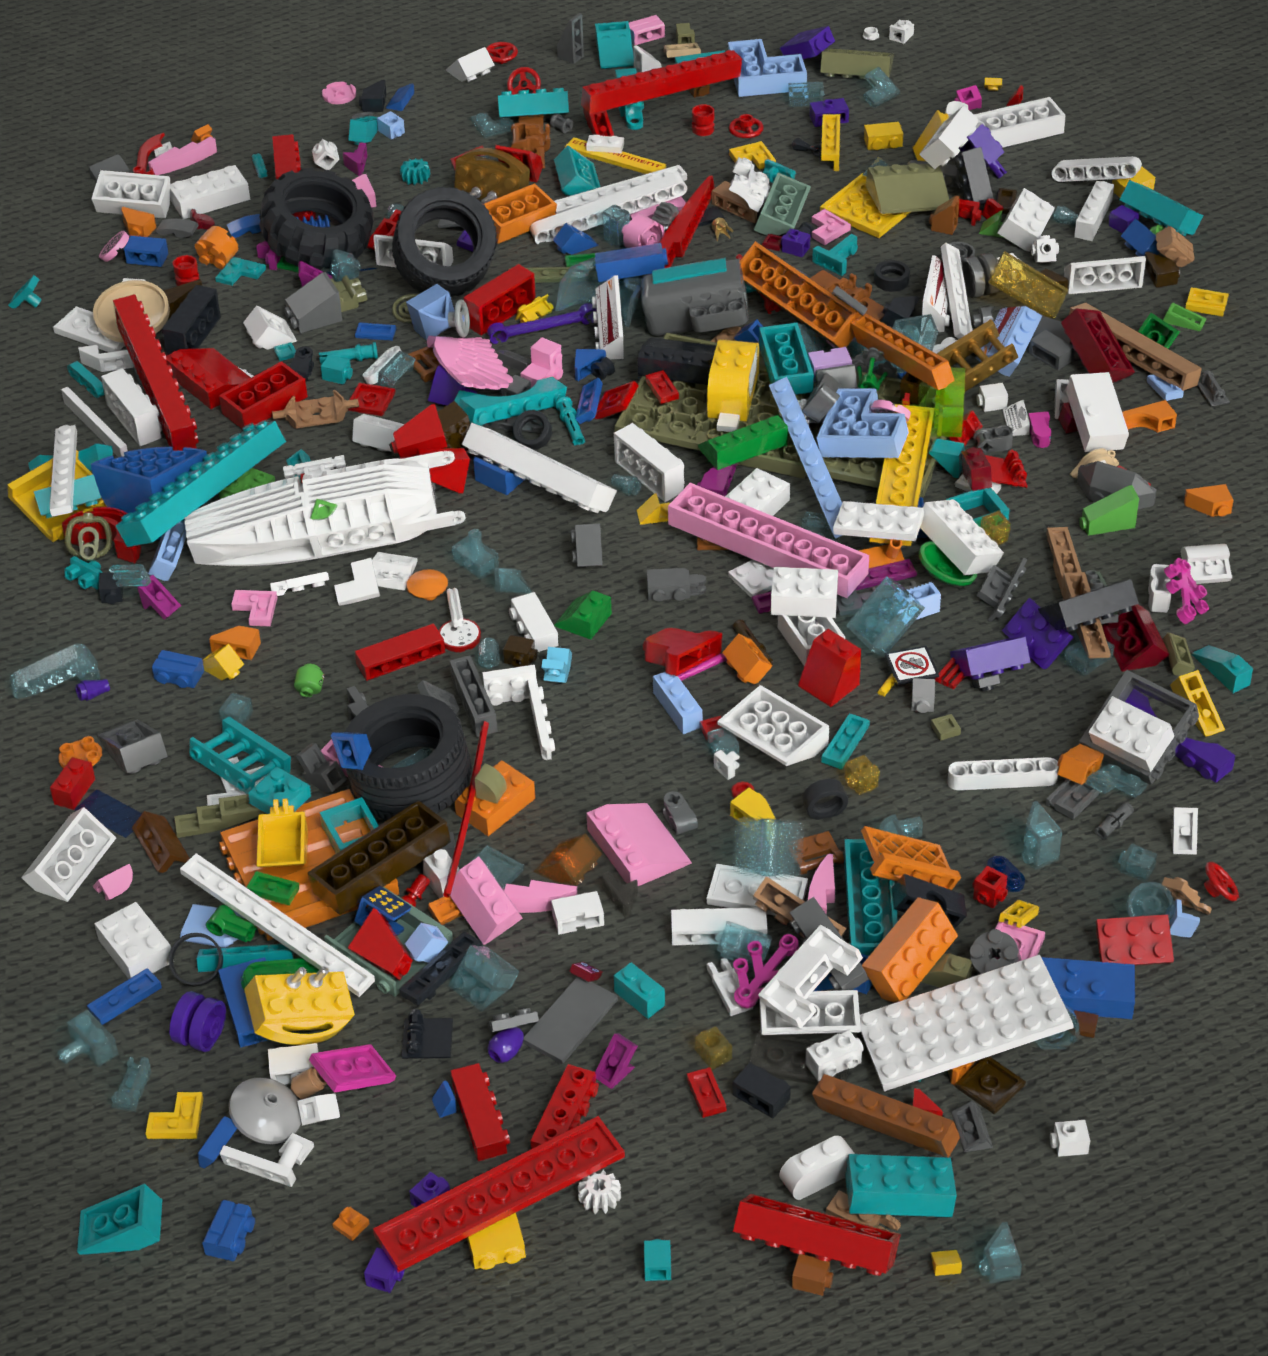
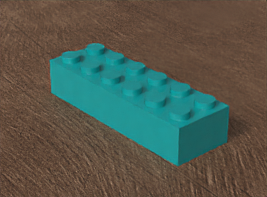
[844,839,898,956]

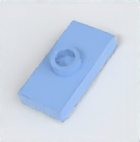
[1147,374,1184,401]

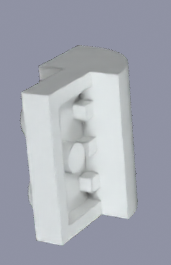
[1181,544,1232,584]

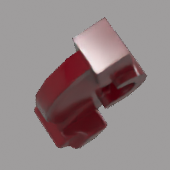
[190,209,215,230]

